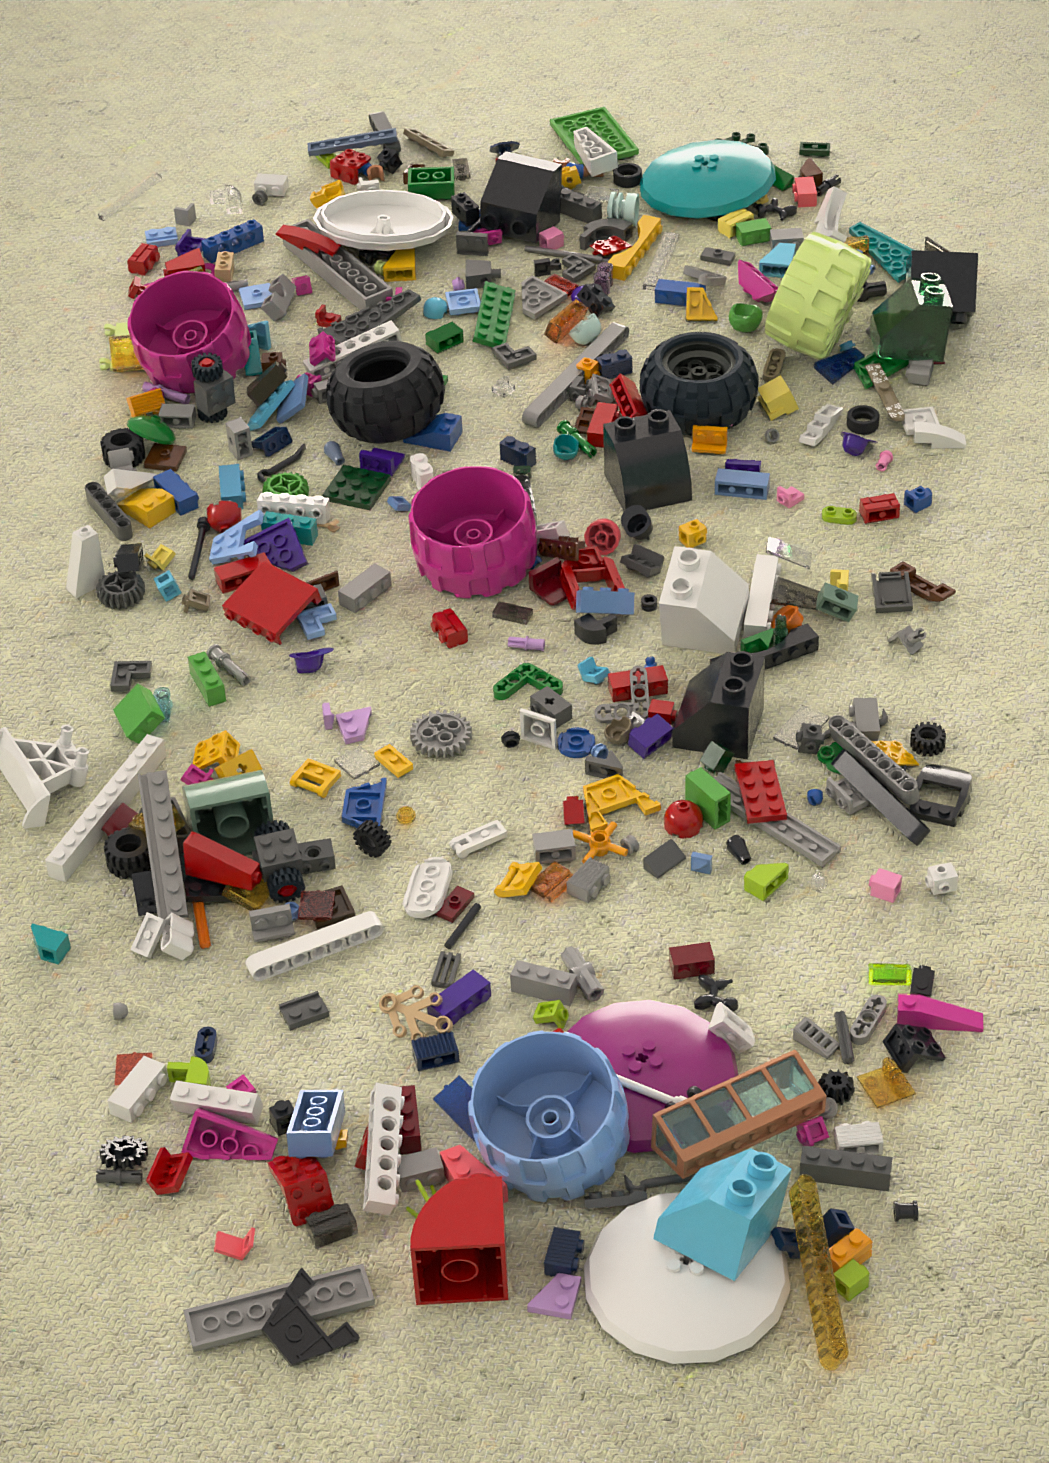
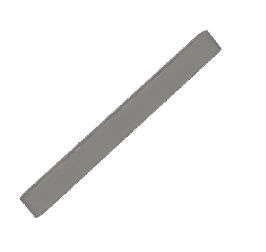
[522,322,629,427]

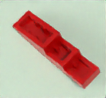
[275,224,341,257]

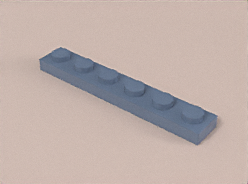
[307,128,398,156]

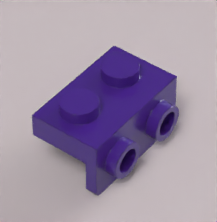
[175,229,206,256]

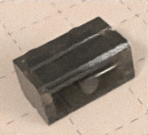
[305,1203,358,1249]

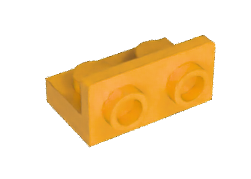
[692,425,728,454]

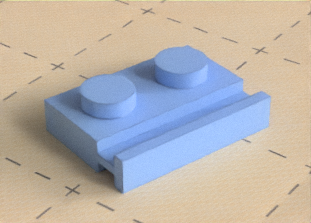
[145,227,178,247]

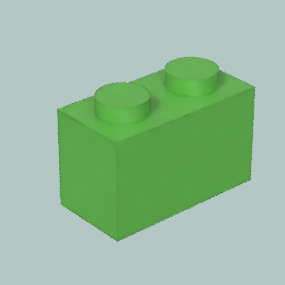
[736,218,772,246]

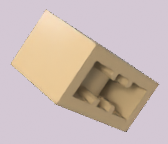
[214,251,235,282]

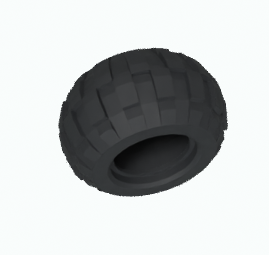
[326,341,445,444]

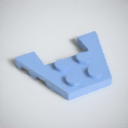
[209,510,264,565]

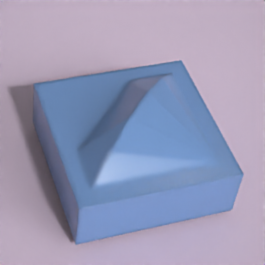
[387,496,411,511]
[691,852,712,874]

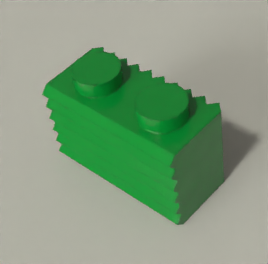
[425,321,464,354]

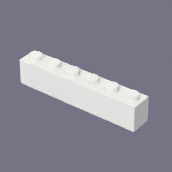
[744,554,781,638]

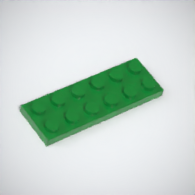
[472,281,516,347]

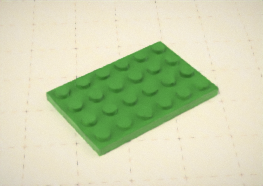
[550,106,639,166]

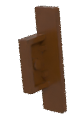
[538,536,585,561]

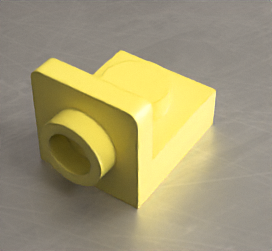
[830,569,849,591]

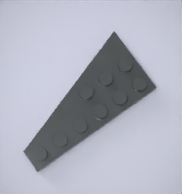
[317,289,421,345]

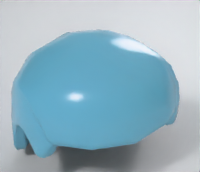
[423,297,448,319]

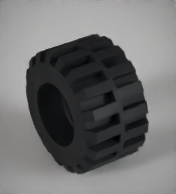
[100,428,146,468]
[104,827,151,879]

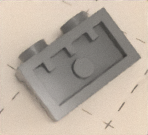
[585,374,614,406]
[249,904,295,942]

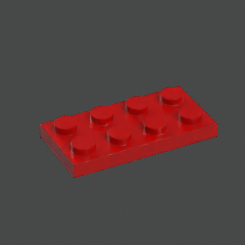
[734,760,787,824]

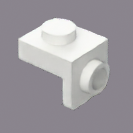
[357,177,380,192]

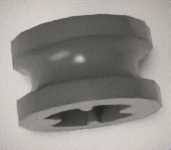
[252,190,268,205]

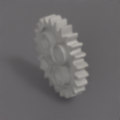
[410,710,472,758]

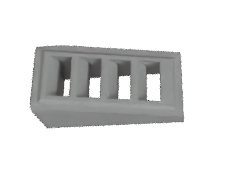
[793,1017,840,1059]

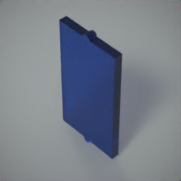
[433,1075,476,1143]

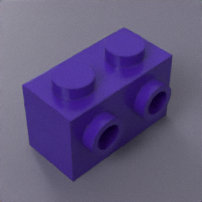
[628,714,673,759]

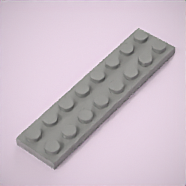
[183,1264,375,1352]

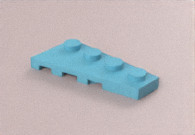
[247,380,295,431]

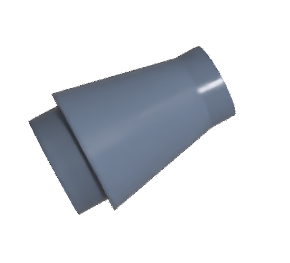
[324,441,345,466]

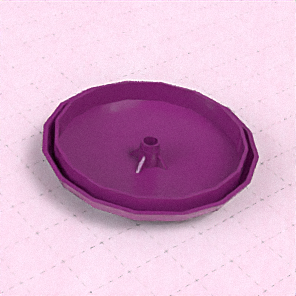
[567,1000,739,1153]

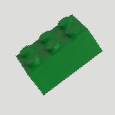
[408,166,455,200]

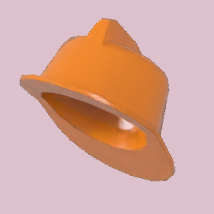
[771,605,804,634]

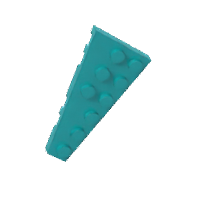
[849,222,914,283]

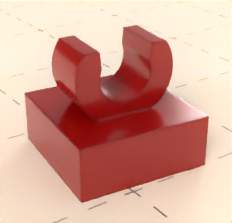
[128,276,146,299]

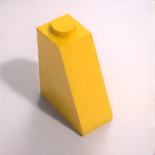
[383,248,416,282]

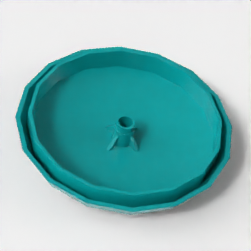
[640,139,776,218]

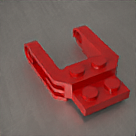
[559,546,625,610]

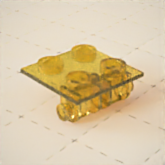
[857,1057,916,1108]

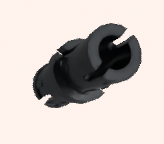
[816,174,841,196]

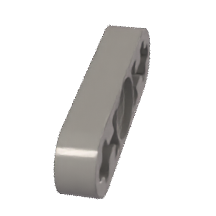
[850,995,887,1045]

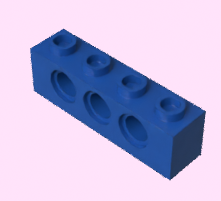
[201,219,264,263]

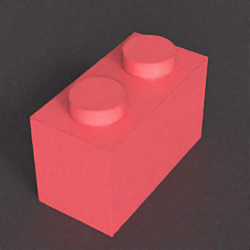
[792,177,817,208]

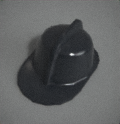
[621,505,653,540]

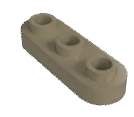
[763,348,786,382]

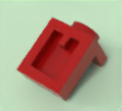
[315,304,342,328]

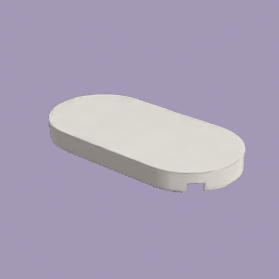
[403,857,453,918]

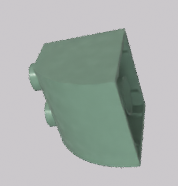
[182,770,273,856]

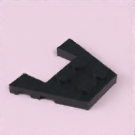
[261,1268,360,1367]

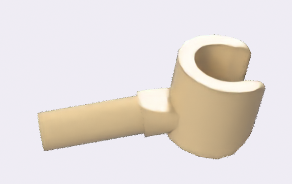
[317,519,341,533]

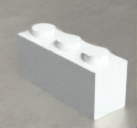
[107,1056,168,1123]

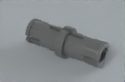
[96,1168,143,1185]

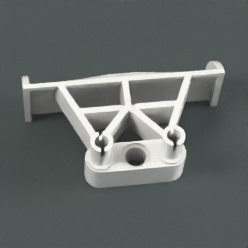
[0,725,89,829]

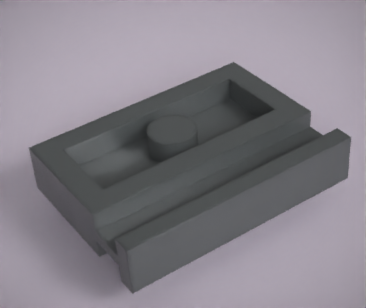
[456,232,489,256]
[279,991,329,1031]

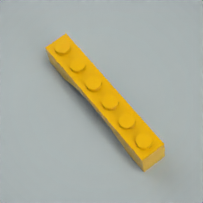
[607,215,663,281]

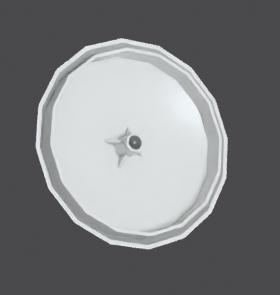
[313,190,454,251]
[584,1193,790,1364]

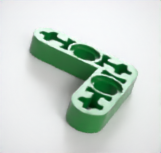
[493,663,563,700]

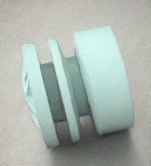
[607,192,640,227]

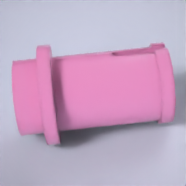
[876,450,893,471]

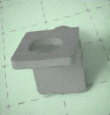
[887,625,926,655]

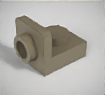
[181,588,211,613]

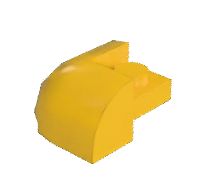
[310,179,345,209]

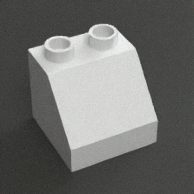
[659,546,749,654]

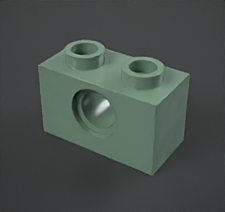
[816,582,859,622]

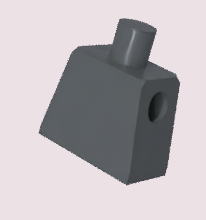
[465,259,501,289]

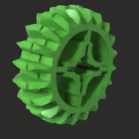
[262,472,309,496]

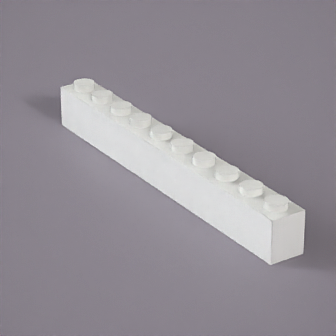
[45,734,167,882]

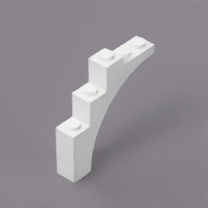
[814,186,847,243]

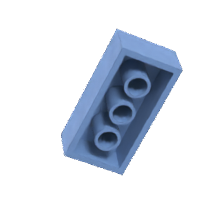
[286,1090,345,1158]

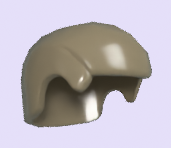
[604,716,633,745]

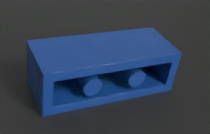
[655,279,706,306]
[153,469,199,516]

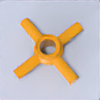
[573,821,628,864]

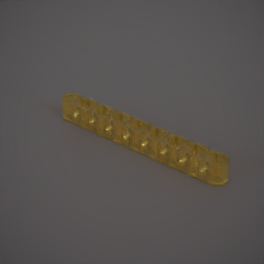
[789,1174,849,1371]

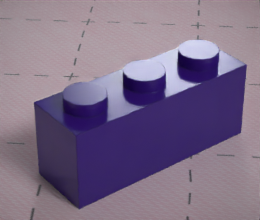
[427,969,491,1029]

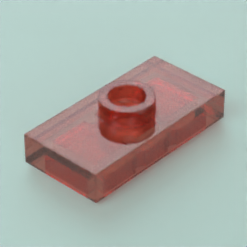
[544,274,578,297]

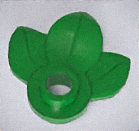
[817,742,843,774]

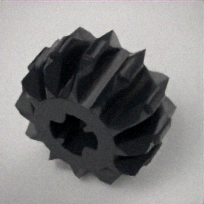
[818,1069,855,1105]

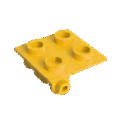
[872,740,919,766]

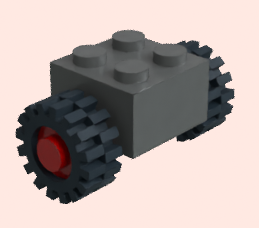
[191,353,236,423]
[254,820,305,903]

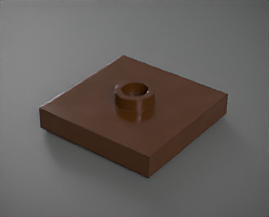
[144,443,187,472]

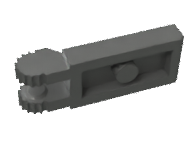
[584,1187,648,1209]

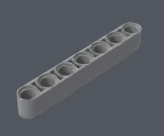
[828,715,920,805]

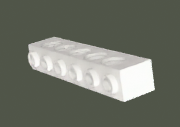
[303,320,402,380]
[363,1083,404,1215]

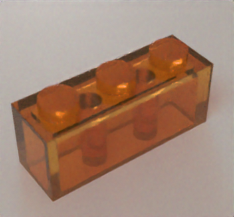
[544,299,588,344]

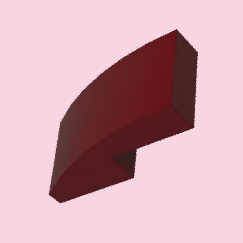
[101,802,138,836]

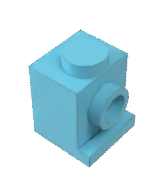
[154,570,182,602]

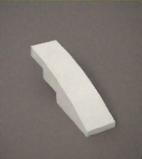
[799,404,843,446]

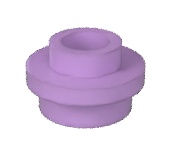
[452,277,465,291]

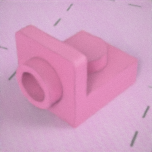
[777,486,804,508]

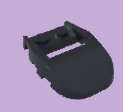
[910,764,972,827]

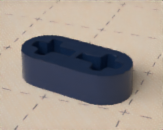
[194,1026,218,1064]

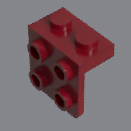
[528,557,567,606]

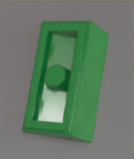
[772,165,794,191]

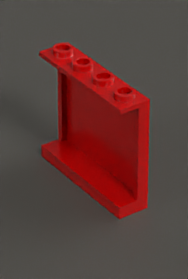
[222,561,322,645]

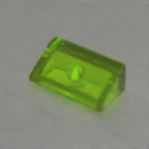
[868,963,911,985]

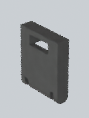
[871,571,913,613]

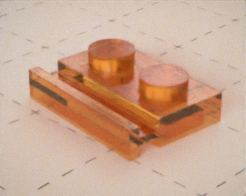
[529,861,575,902]

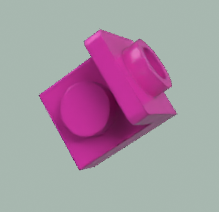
[291,275,312,296]

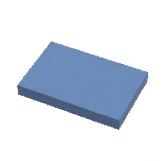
[276,373,308,424]

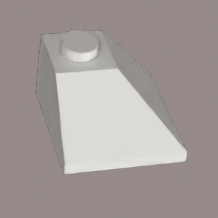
[520,708,557,750]

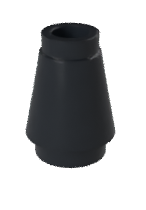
[726,835,752,865]

